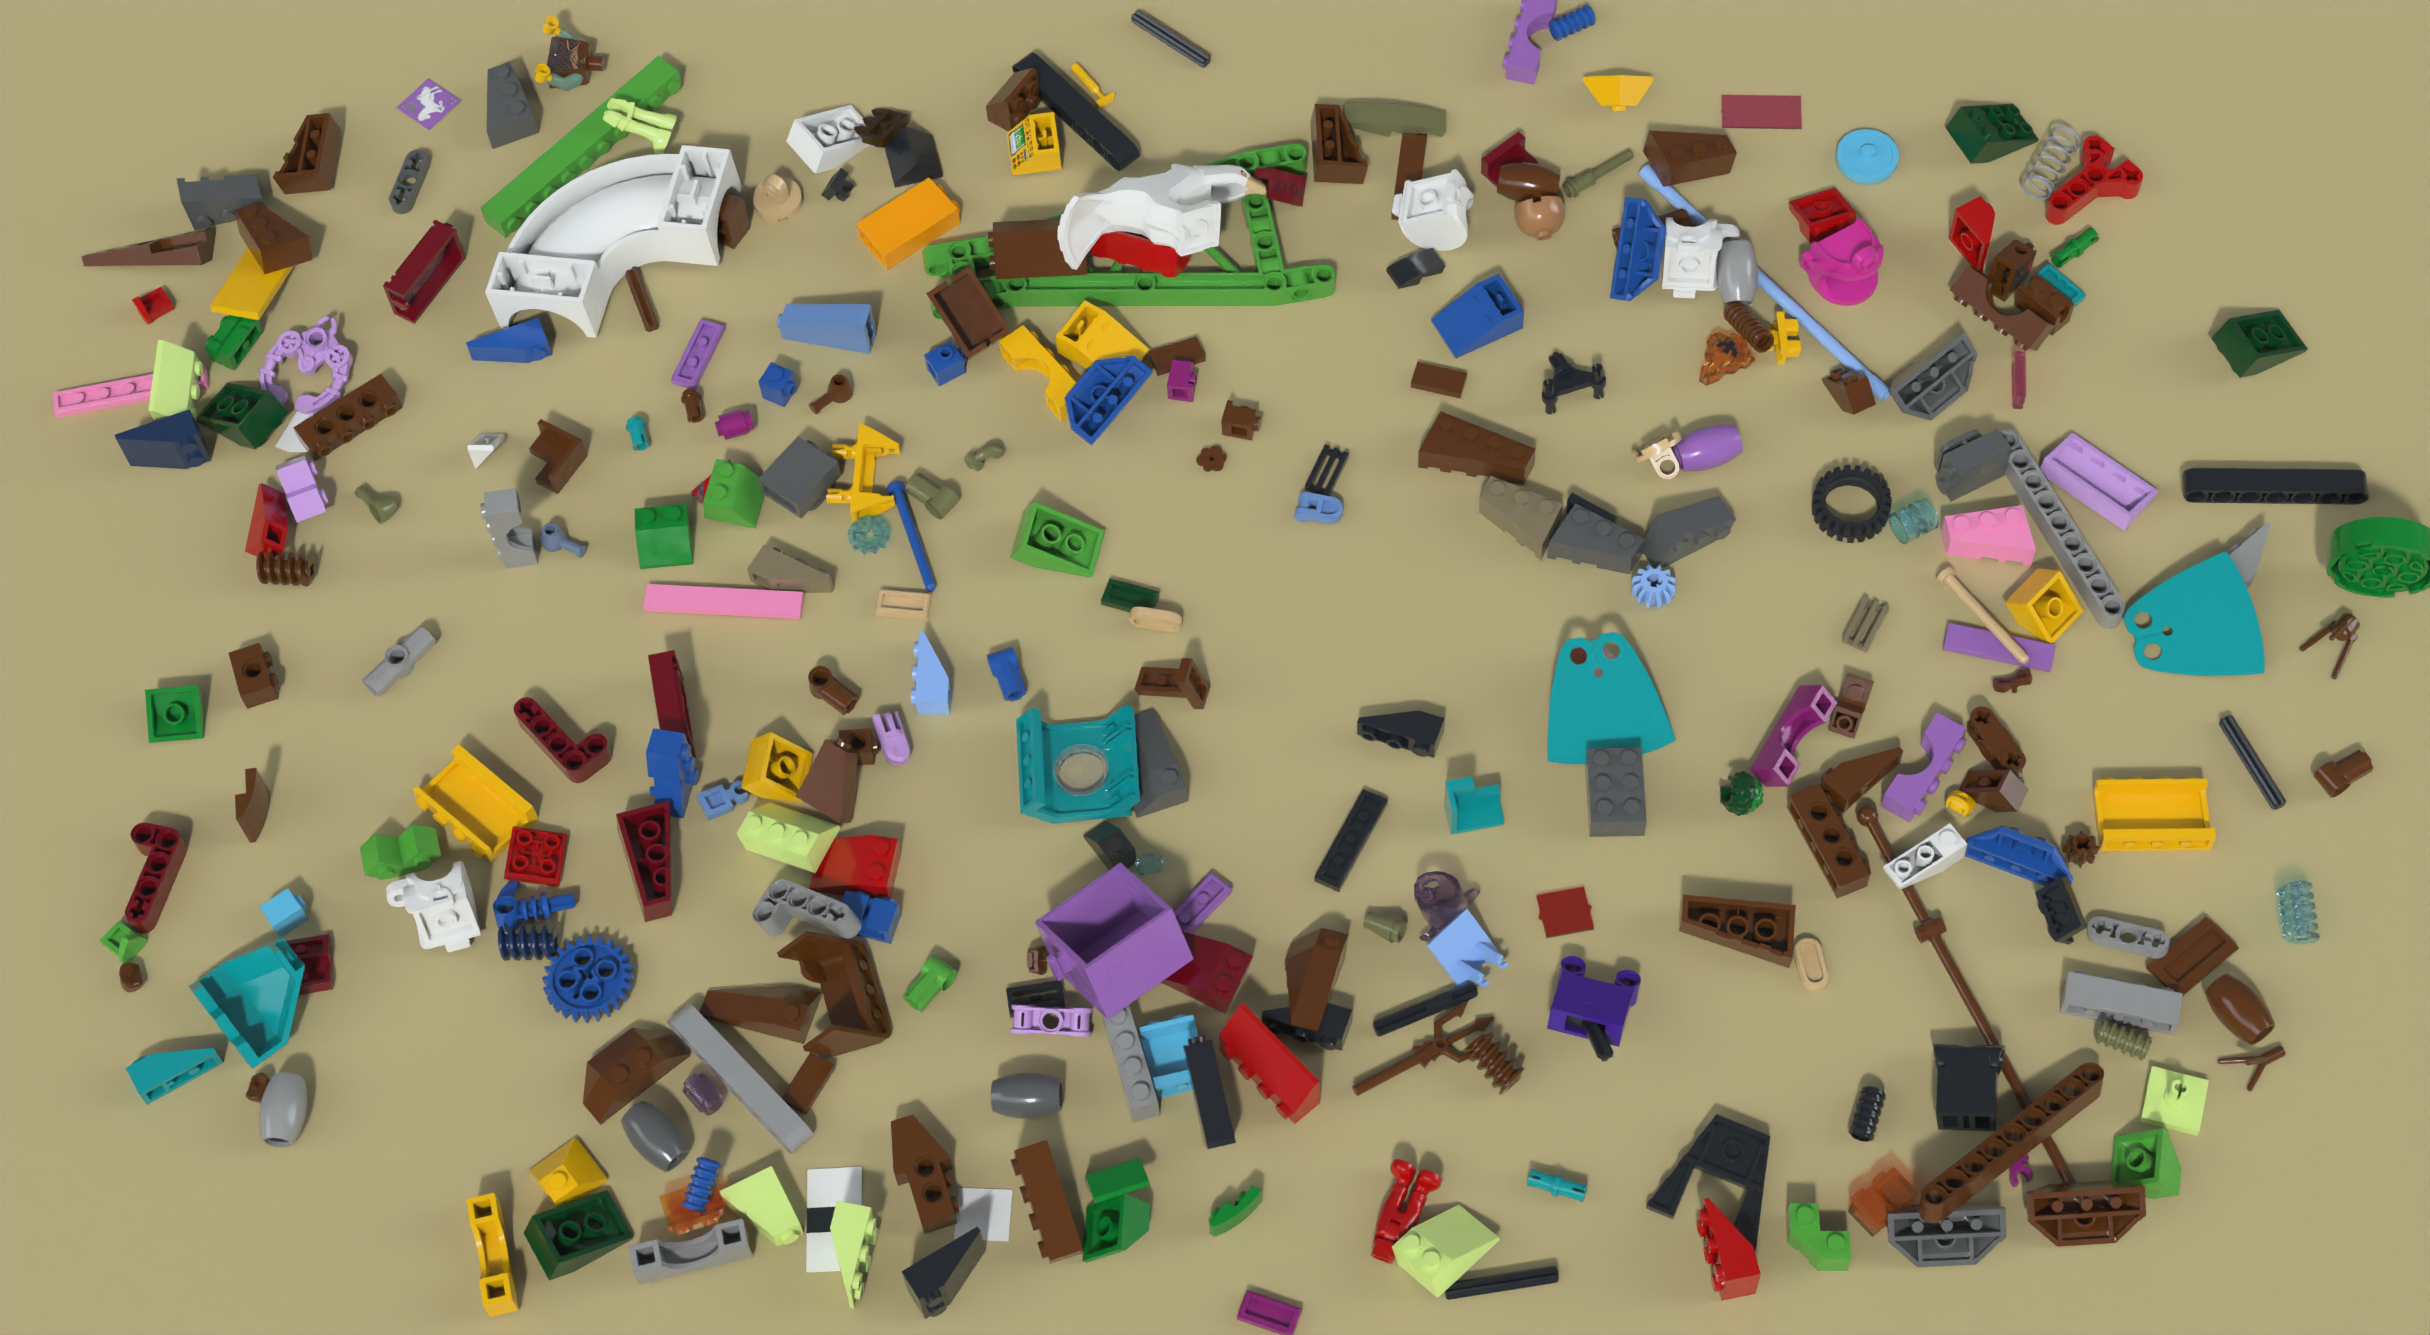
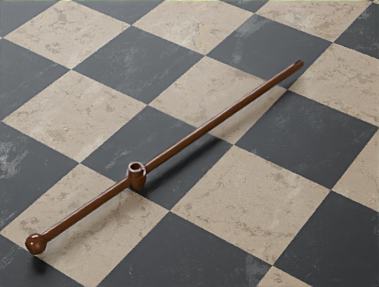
[1856,806,2076,1183]

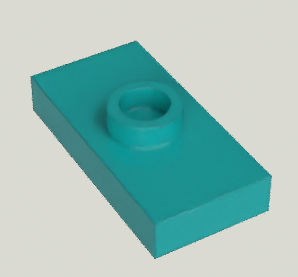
[2030,263,2086,307]

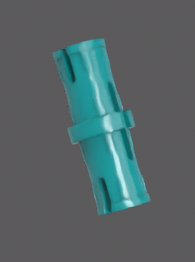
[1527,1168,1588,1203]

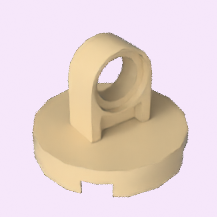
[753,174,803,222]
[1631,429,1683,479]

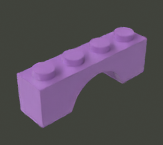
[1502,0,1558,85]
[1881,712,1967,822]

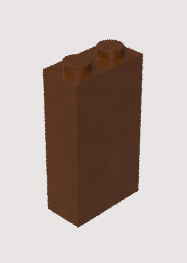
[988,219,1087,279]

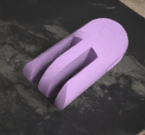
[872,711,910,766]

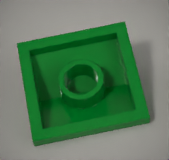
[145,685,205,743]
[1084,1158,1150,1203]

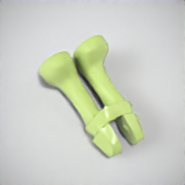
[603,98,677,154]

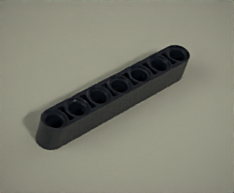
[1012,52,1140,171]
[2182,468,2369,505]

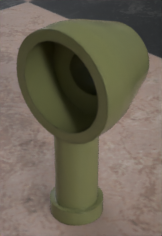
[355,485,397,524]

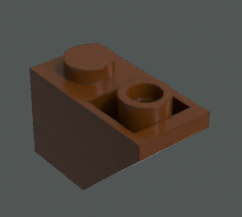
[1822,368,1876,415]

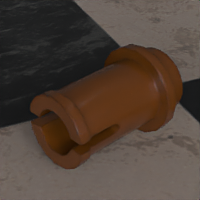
[681,388,704,423]

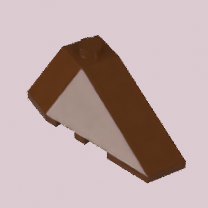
[1284,928,1348,1031]
[699,986,822,1044]

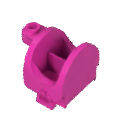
[1799,218,1884,306]

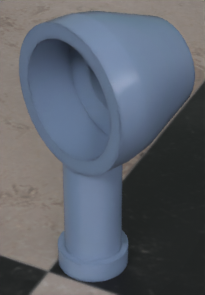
[540,523,587,558]

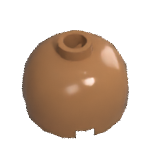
[1514,196,1565,240]

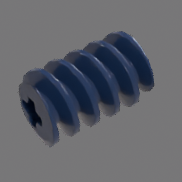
[498,925,559,961]

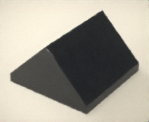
[884,126,943,188]

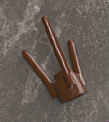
[2300,613,2360,679]

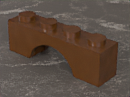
[1950,265,2055,351]

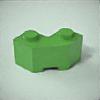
[360,824,441,880]
[1786,1203,1851,1271]

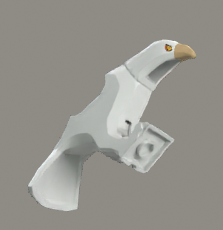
[1058,164,1266,270]

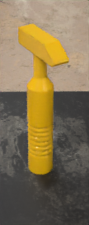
[1071,63,1115,109]

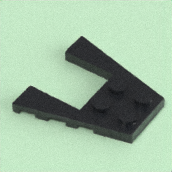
[1646,1114,1770,1251]

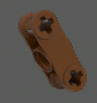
[1967,706,2026,779]

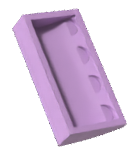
[2040,432,2159,531]

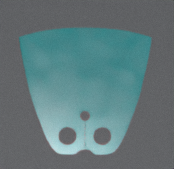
[2124,551,2265,676]
[1547,632,1676,764]

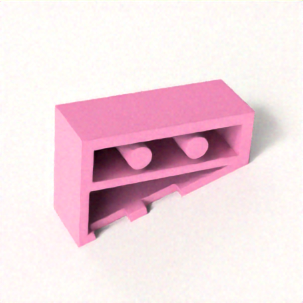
[1940,505,2036,566]

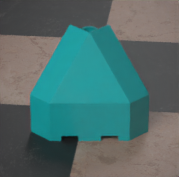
[188,937,305,1069]

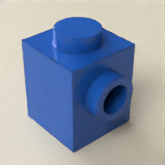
[924,341,967,387]
[758,362,797,407]

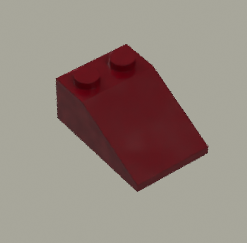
[1160,931,1253,1014]

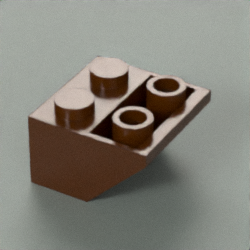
[986,68,1040,132]

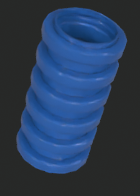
[1549,5,1595,41]
[681,1157,722,1213]

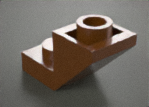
[1828,673,1874,739]

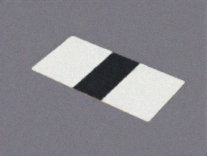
[806,1167,862,1273]

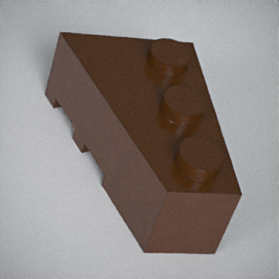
[273,113,341,195]
[235,203,313,274]

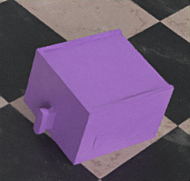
[1035,862,1194,1019]

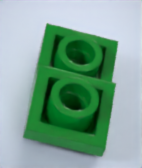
[1208,1185,1262,1237]

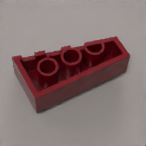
[616,801,672,922]

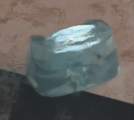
[1135,852,1164,876]

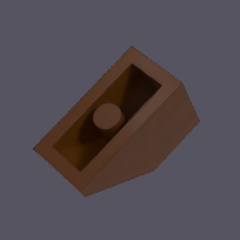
[1959,770,2028,812]

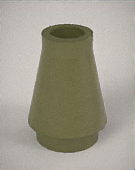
[1363,912,1407,943]

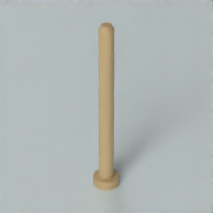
[1937,567,2029,664]

